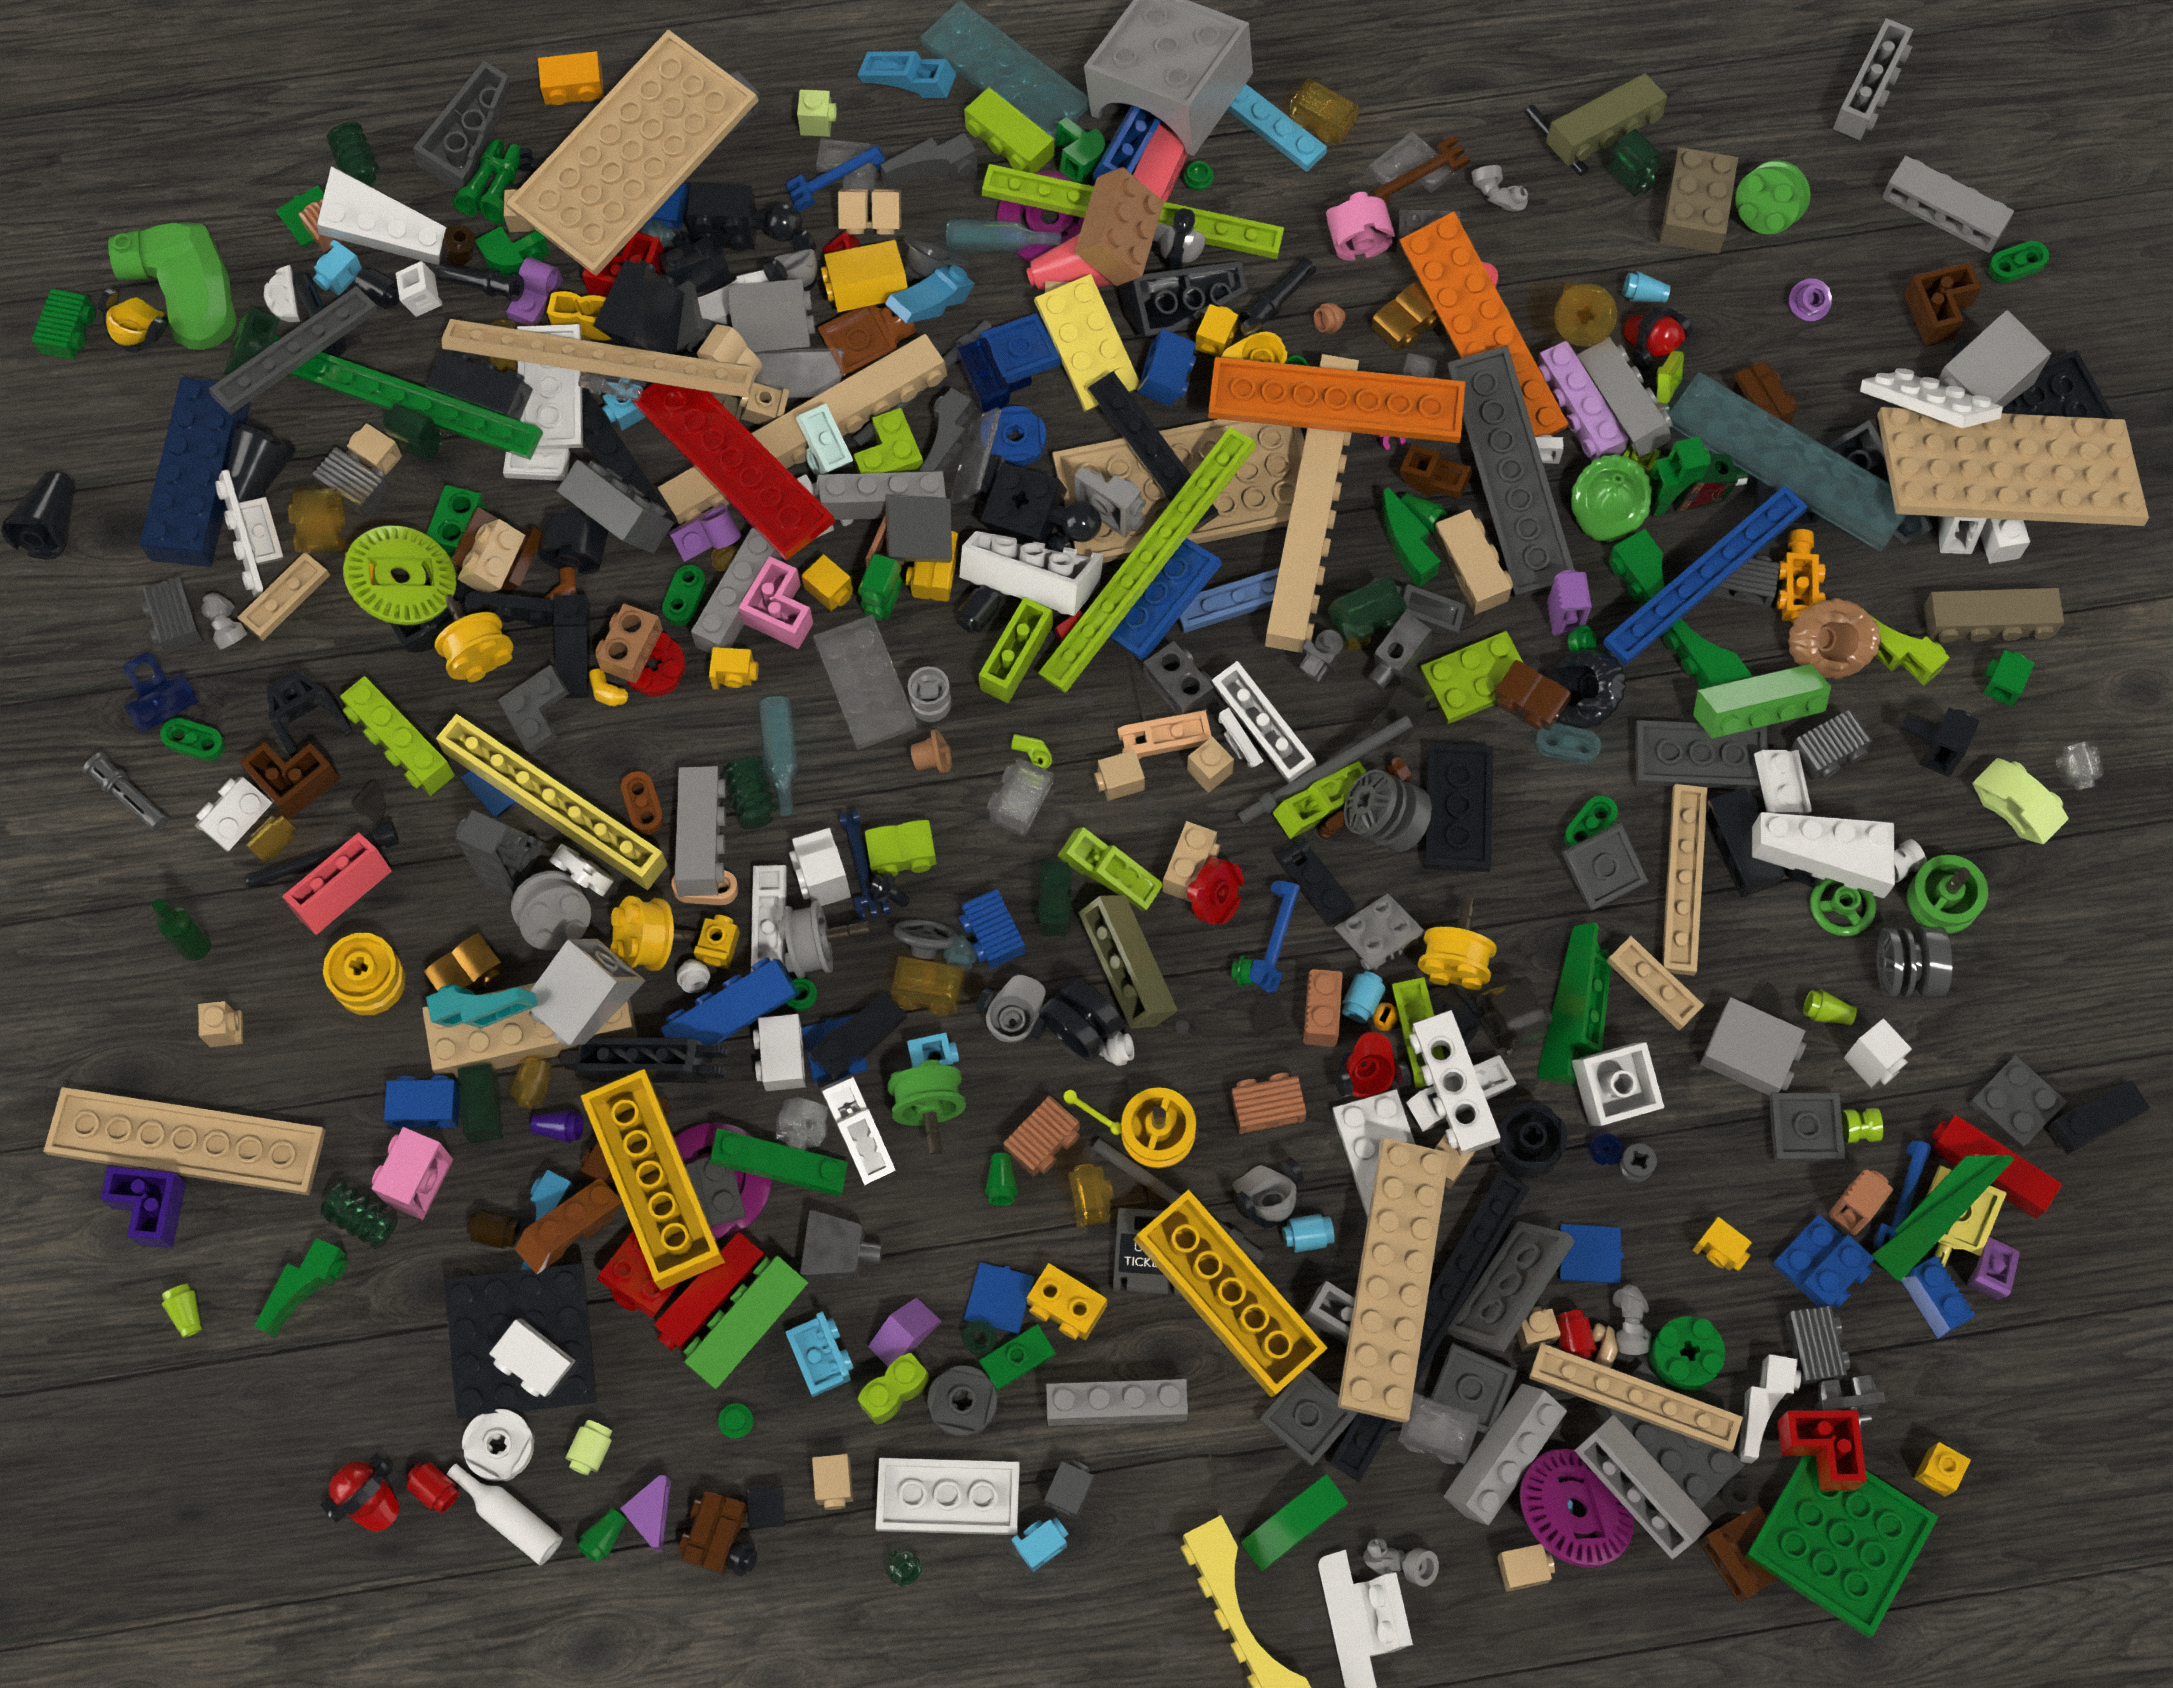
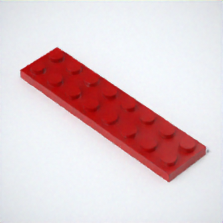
[632,383,835,561]

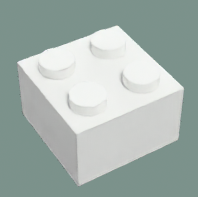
[1571,1042,1664,1126]

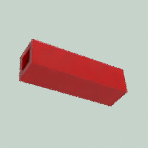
[1931,1115,2062,1219]
[654,1232,765,1354]

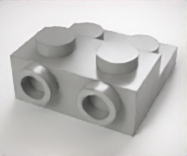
[1074,467,1146,538]

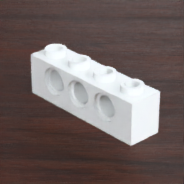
[1409,1010,1501,1156]

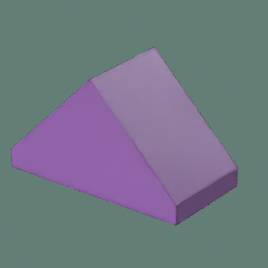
[868,1297,941,1367]
[620,1475,671,1552]

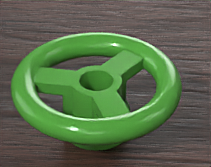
[1810,878,1876,936]

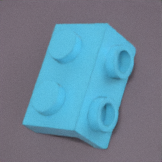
[785,1311,854,1397]

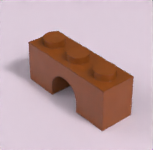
[515,1178,622,1274]

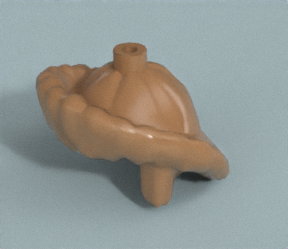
[1788,598,1881,679]

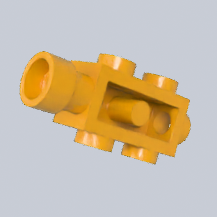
[1777,529,1826,623]

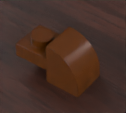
[1400,444,1472,499]

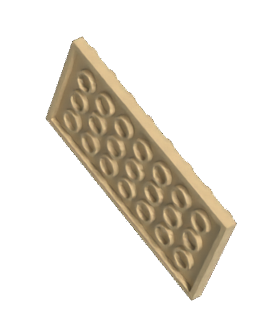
[506,30,759,276]
[1877,407,2149,526]
[1052,419,1305,563]

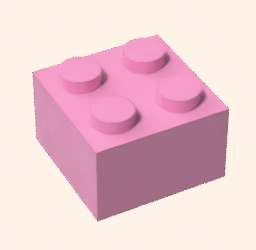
[371,1127,454,1220]

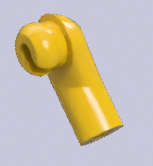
[588,668,628,707]

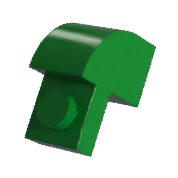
[1055,117,1105,185]
[475,226,550,275]

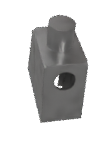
[1368,611,1432,689]
[800,1210,882,1282]

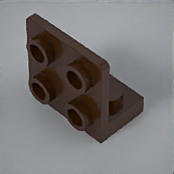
[451,508,543,593]
[1699,1505,1777,1603]

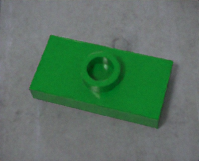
[979,1324,1056,1392]

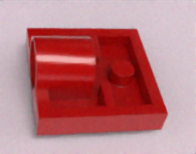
[597,1230,681,1319]

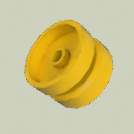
[323,933,406,1015]

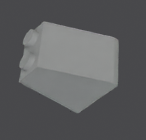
[1938,310,2052,407]
[529,939,645,1046]

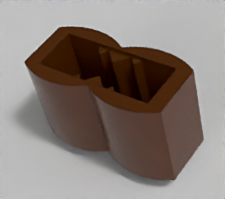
[1495,660,1571,731]

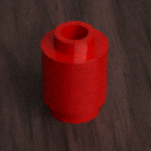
[1556,1310,1597,1360]
[406,1462,460,1514]

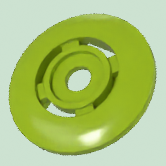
[343,526,456,625]

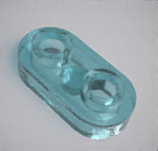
[1535,723,1601,765]

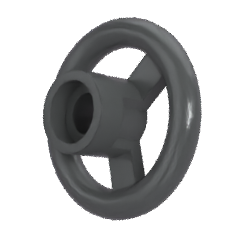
[893,919,959,959]

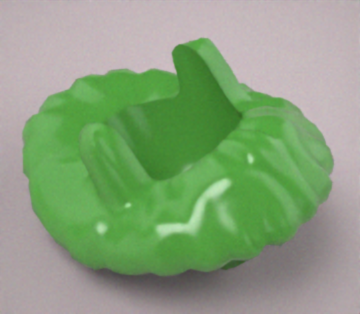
[1571,454,1652,542]

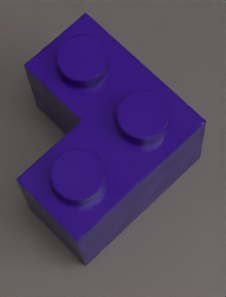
[100,1166,186,1249]

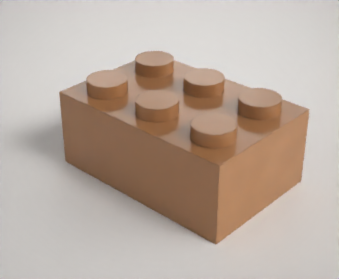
[1074,167,1164,286]

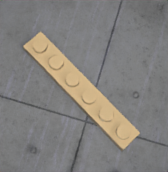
[1662,784,1708,976]
[1529,1343,1743,1452]

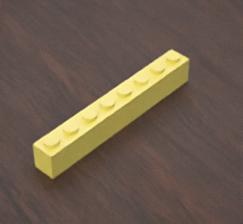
[436,714,667,890]

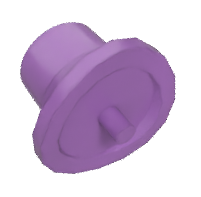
[1789,279,1832,321]

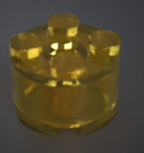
[1554,283,1617,347]
[288,488,346,554]

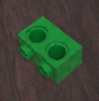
[426,485,488,558]

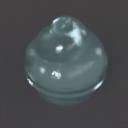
[642,220,675,248]
[943,935,977,971]

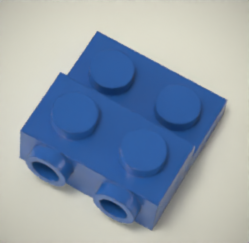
[1772,1214,1874,1309]

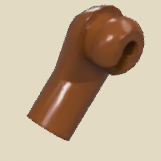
[545,567,577,600]

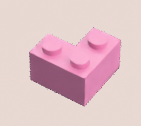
[738,556,813,649]

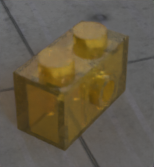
[1068,1164,1114,1228]

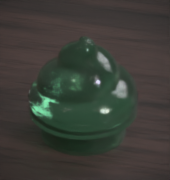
[886,1550,922,1587]

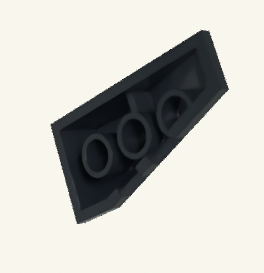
[1119,261,1248,338]
[1818,417,1933,545]

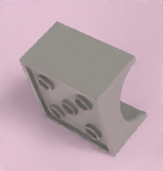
[1084,0,1253,156]

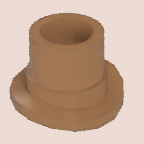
[911,729,952,774]

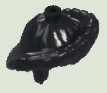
[1544,649,1626,728]

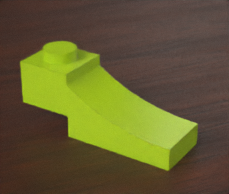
[1862,608,1950,686]
[1272,761,1366,839]
[1057,827,1163,911]
[1392,977,1446,1088]

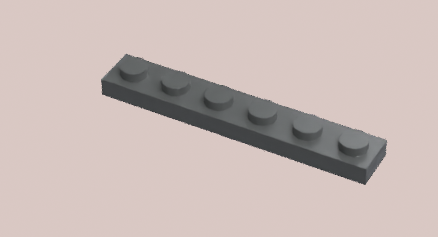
[209,286,378,415]

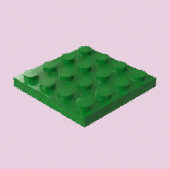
[1744,1456,1938,1638]

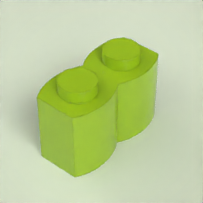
[865,820,937,877]
[858,1353,929,1425]

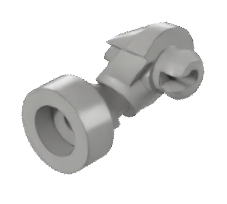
[1471,165,1528,212]
[201,593,248,650]
[1613,1284,1652,1355]
[1363,1538,1439,1587]

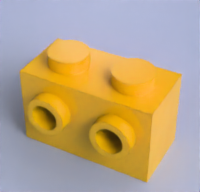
[1027,1263,1107,1341]

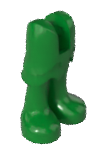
[452,138,522,225]

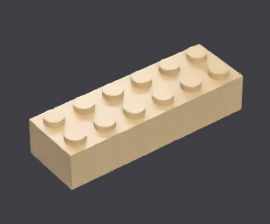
[422,983,638,1079]

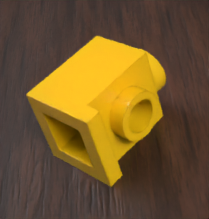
[709,647,759,689]
[694,915,740,970]
[1692,1217,1752,1271]

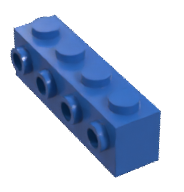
[660,957,800,1045]

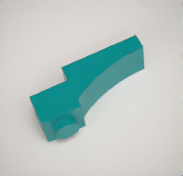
[426,984,538,1029]

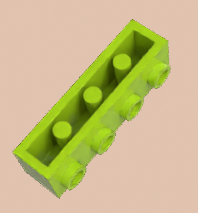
[340,676,455,796]

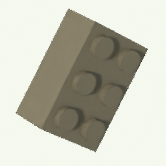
[1659,147,1738,254]

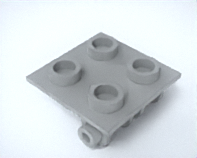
[1334,893,1425,971]

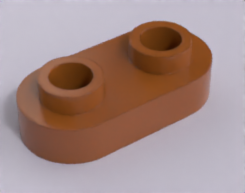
[621,771,664,835]

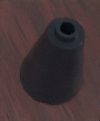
[222,423,296,508]
[1,471,74,560]

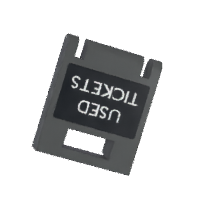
[1113,1208,1181,1296]

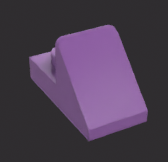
[1966,1237,2020,1300]

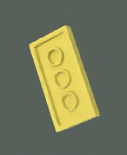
[1034,274,1140,412]

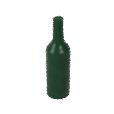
[152,899,211,961]

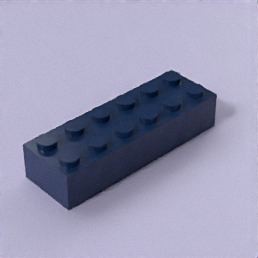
[139,378,251,567]

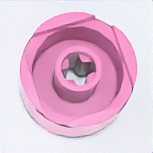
[1326,192,1395,261]

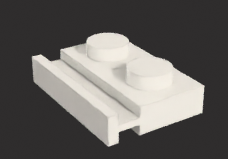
[1754,750,1812,816]

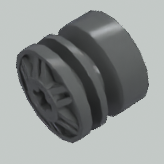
[1343,769,1432,852]
[1877,926,1952,997]

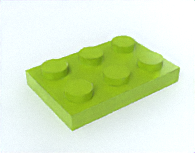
[1419,631,1523,725]

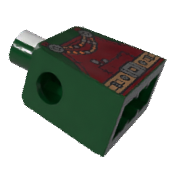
[1672,453,1748,512]

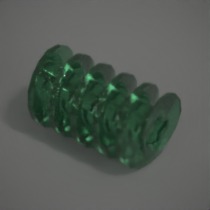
[327,122,379,187]
[723,757,777,829]
[320,1180,398,1249]

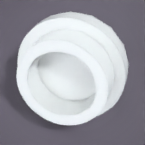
[676,959,710,993]
[1099,1032,1134,1066]

